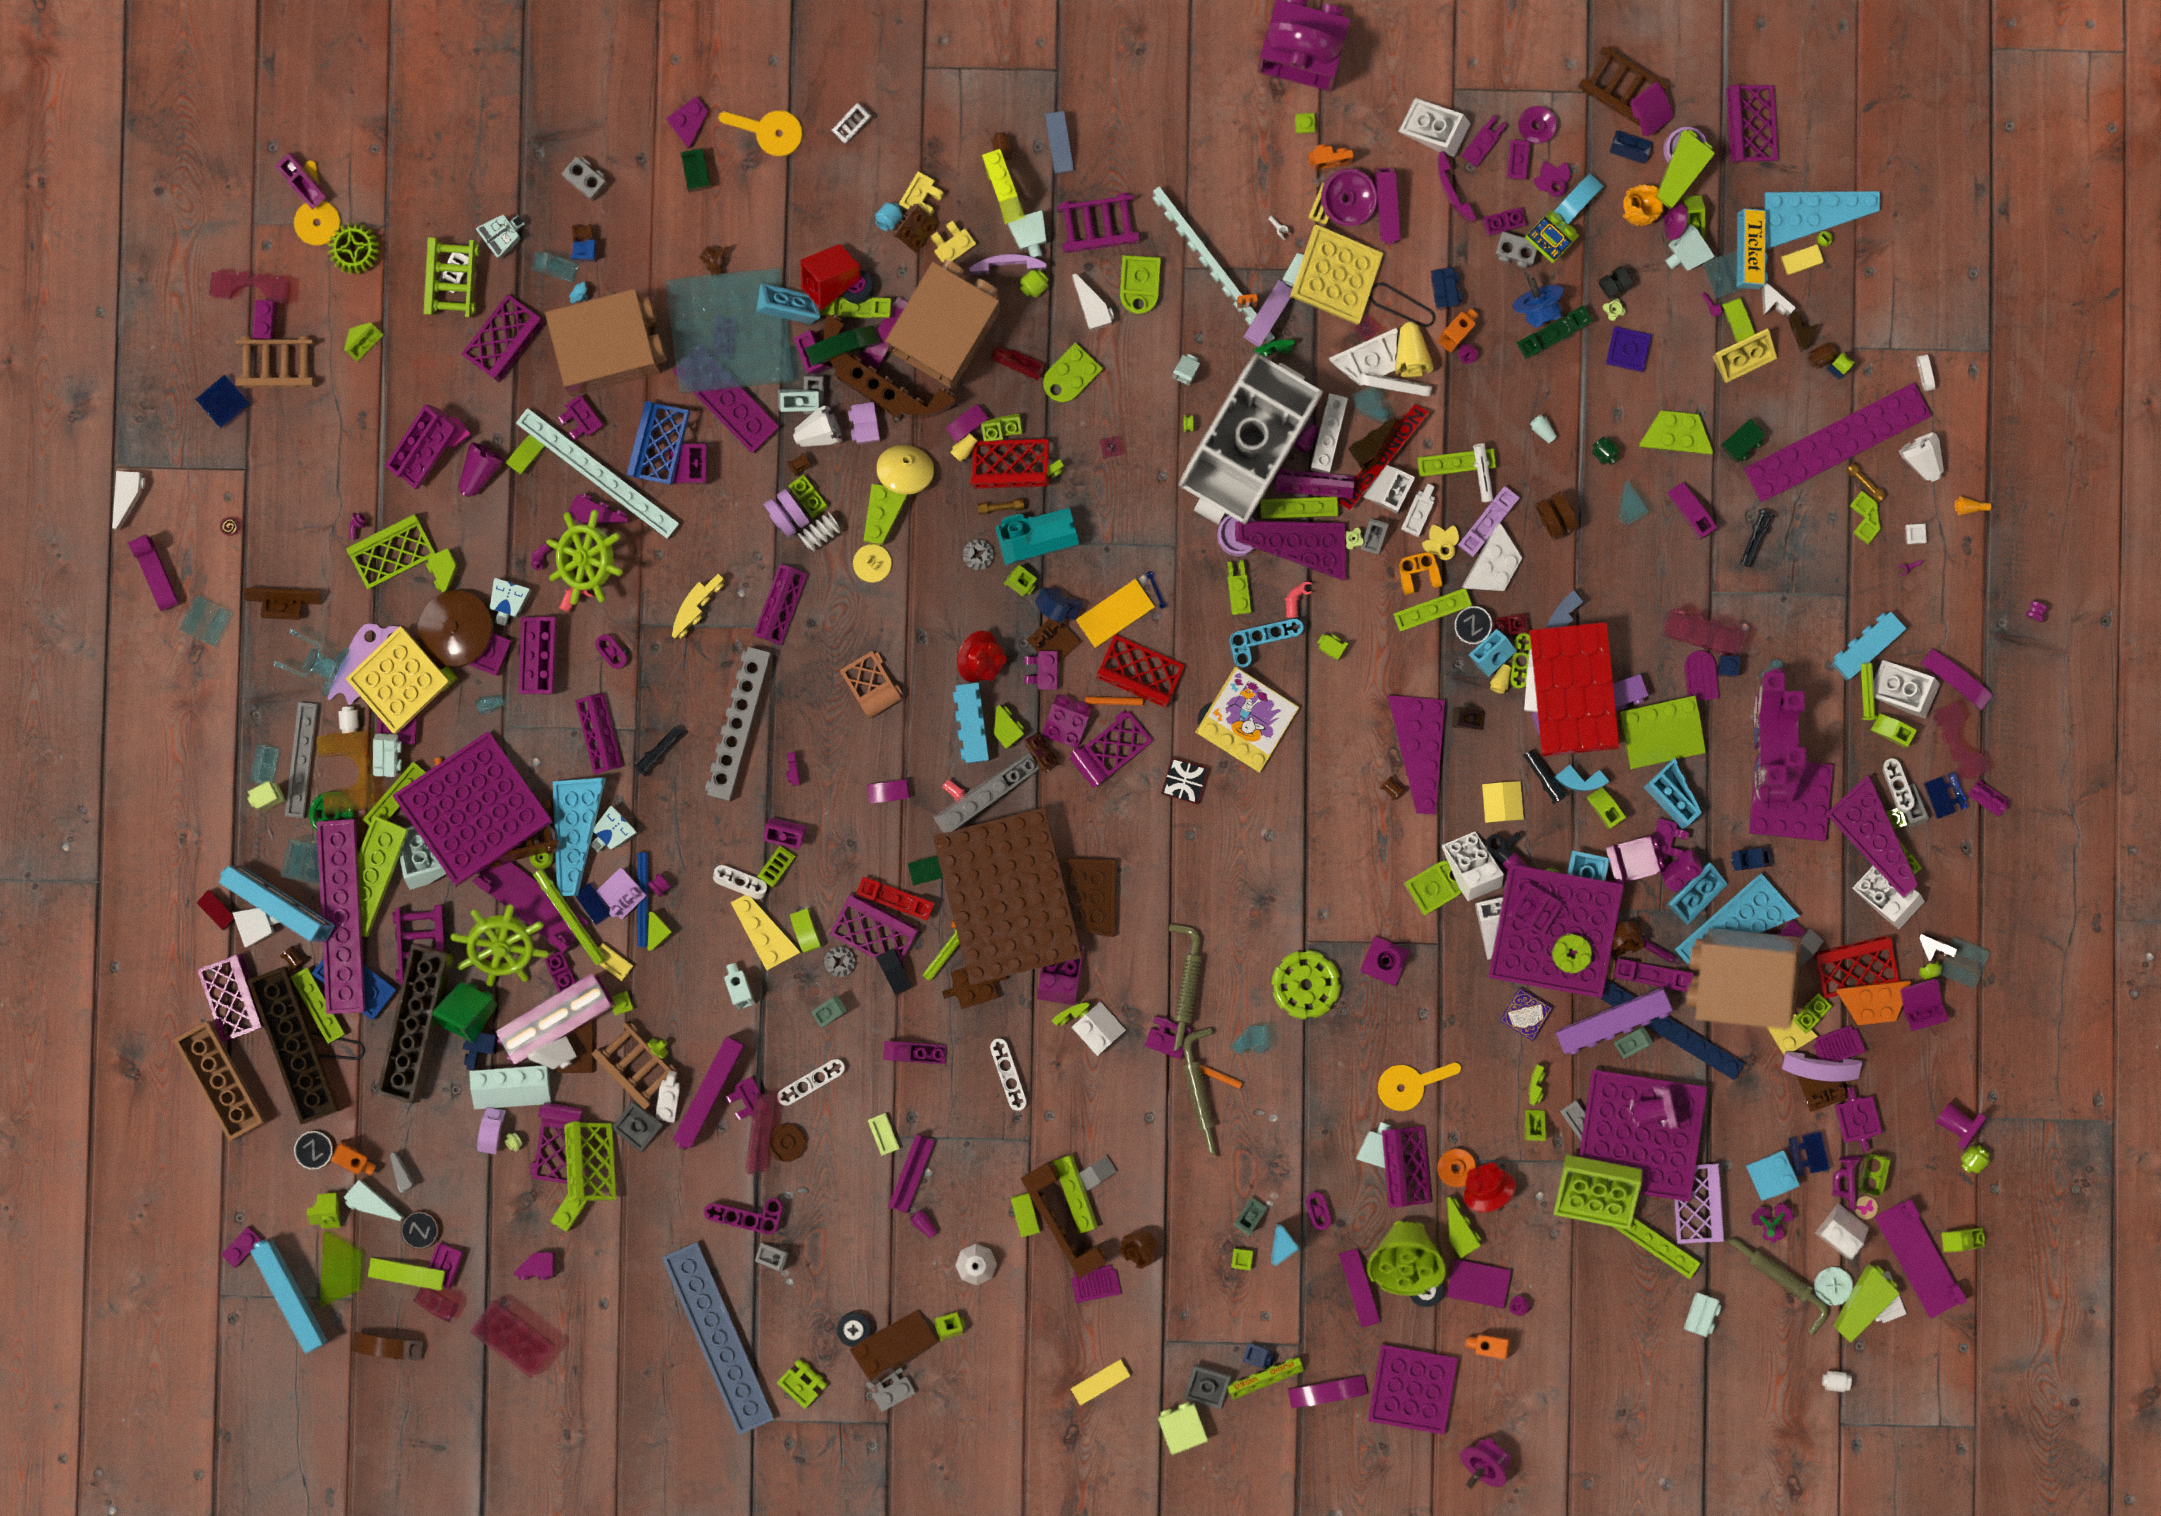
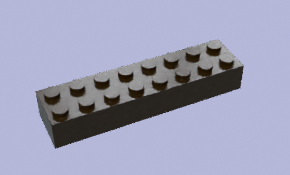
[377,943,455,1104]
[247,967,340,1125]

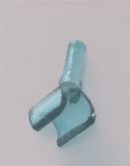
[1757,659,1783,679]

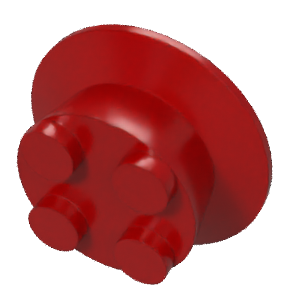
[957,630,1007,683]
[1464,1163,1516,1212]

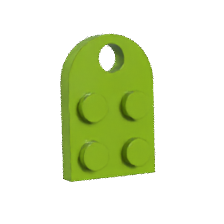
[1120,255,1161,314]
[1043,343,1103,403]
[1404,861,1462,916]

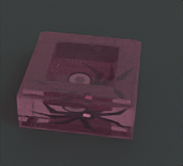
[1353,315,1380,342]
[1100,436,1122,459]

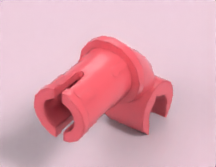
[1284,582,1312,618]
[559,587,593,613]
[942,779,965,801]

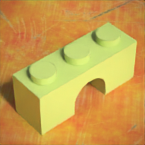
[247,781,286,811]

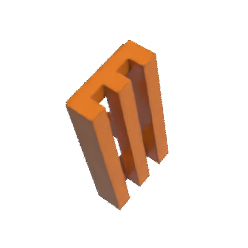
[1237,294,1258,309]

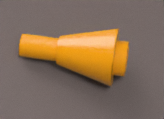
[1954,496,1991,515]

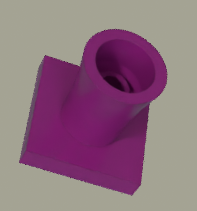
[1360,936,1410,986]
[1634,1086,1681,1129]
[1935,1101,1986,1152]

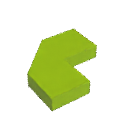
[1849,491,1880,545]

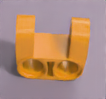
[1398,552,1442,595]

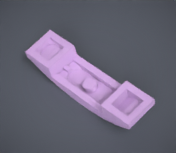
[970,254,1046,275]
[1458,486,1519,557]
[1782,1051,1862,1081]

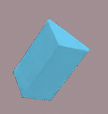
[756,283,820,324]
[1567,850,1610,881]
[1666,862,1728,925]
[1271,1224,1299,1265]

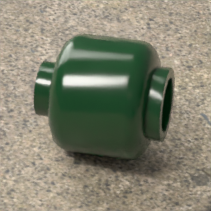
[1592,436,1621,466]

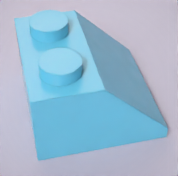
[1746,1150,1799,1201]

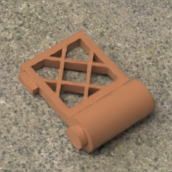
[839,651,903,719]

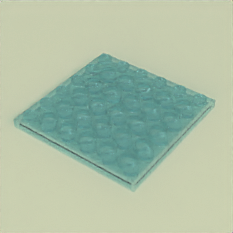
[665,268,793,394]

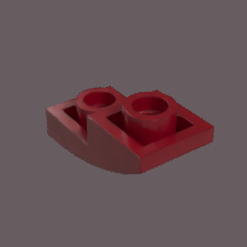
[1491,614,1528,636]

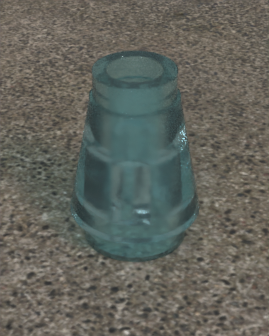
[475,695,505,716]

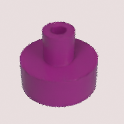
[1458,344,1478,364]
[1510,1296,1530,1316]

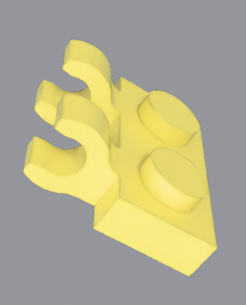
[899,172,944,216]
[931,221,976,263]

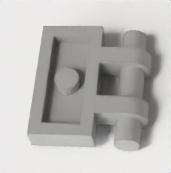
[866,1367,916,1412]

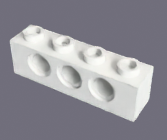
[1310,393,1348,474]

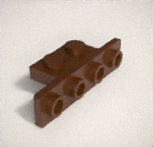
[243,587,322,620]

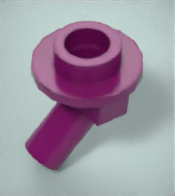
[349,512,367,539]

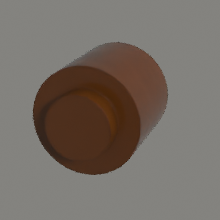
[991,132,1013,161]
[1807,343,1837,369]

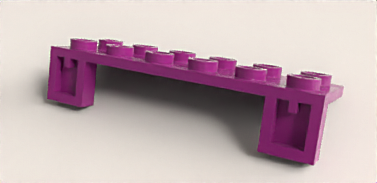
[472,861,588,953]
[1874,1199,1968,1319]

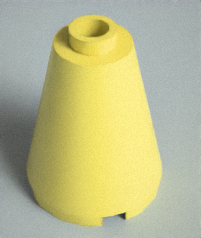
[1395,322,1433,378]

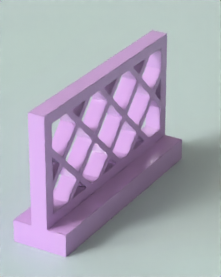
[1674,1164,1724,1244]

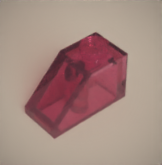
[414,1287,459,1322]

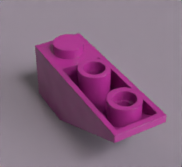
[1667,482,1717,540]
[568,493,630,525]
[883,1041,946,1065]

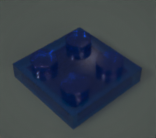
[195,375,250,429]

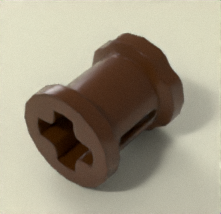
[572,224,593,242]
[787,453,811,477]
[1380,776,1405,801]
[280,945,305,971]

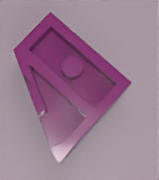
[666,96,708,149]

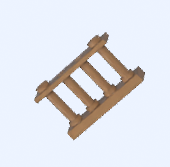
[235,336,315,388]
[591,1022,679,1110]

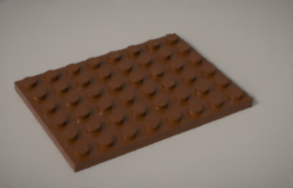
[933,807,1082,985]

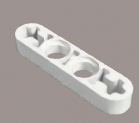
[1359,373,1432,396]
[990,1039,1026,1111]
[777,1059,845,1106]

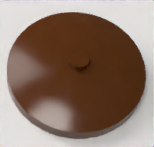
[418,590,494,667]

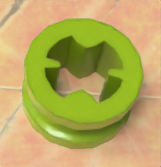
[1183,415,1193,432]

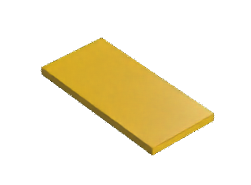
[1076,579,1155,648]

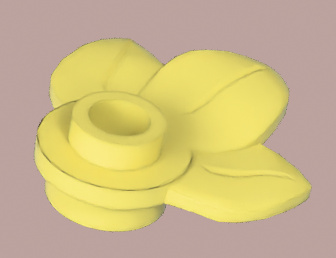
[1422,525,1459,560]

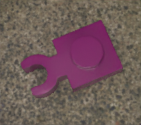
[786,752,800,786]

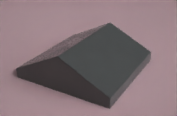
[612,1101,663,1152]
[1184,1364,1231,1409]

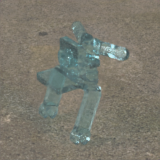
[274,629,349,697]

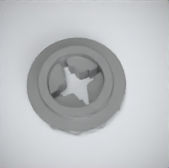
[963,539,993,570]
[824,946,855,977]

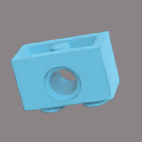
[1469,629,1516,677]

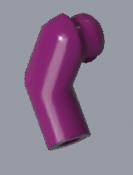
[531,542,551,570]

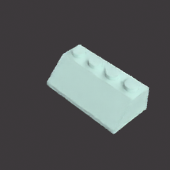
[469,1066,551,1109]

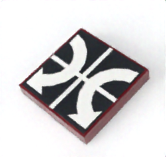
[1161,757,1208,805]

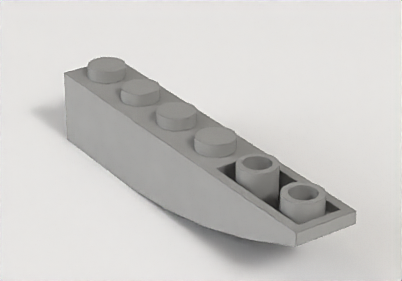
[933,753,1040,833]

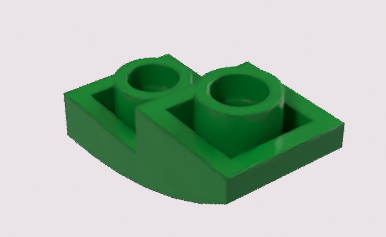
[1254,339,1295,357]

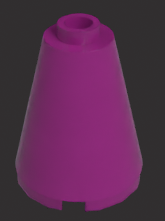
[458,442,505,497]

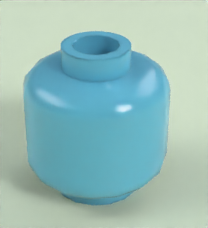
[875,203,904,231]

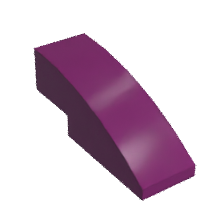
[275,152,327,210]

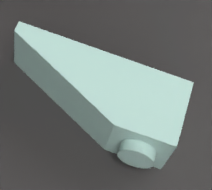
[343,1179,405,1221]

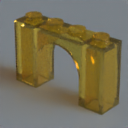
[316,731,374,815]

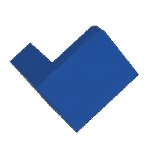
[571,240,596,262]

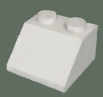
[1072,1002,1126,1056]

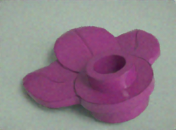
[1533,162,1570,197]

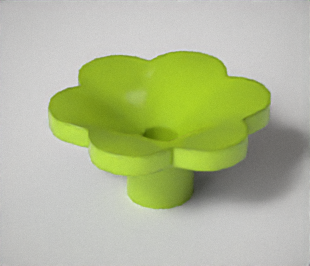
[648,1038,668,1059]

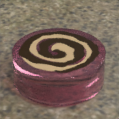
[220,517,240,536]

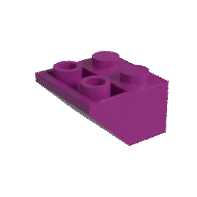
[669,444,707,485]

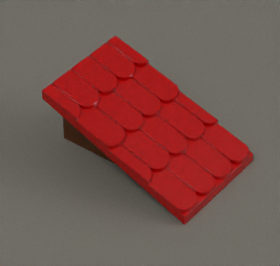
[1529,622,1619,757]

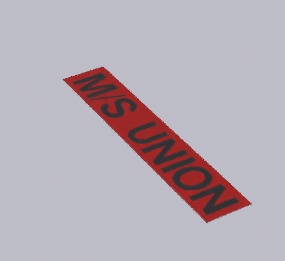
[1337,404,1429,510]

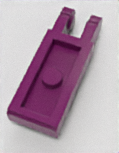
[1461,115,1507,168]

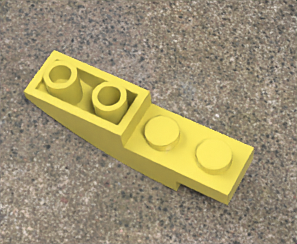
[672,574,725,640]

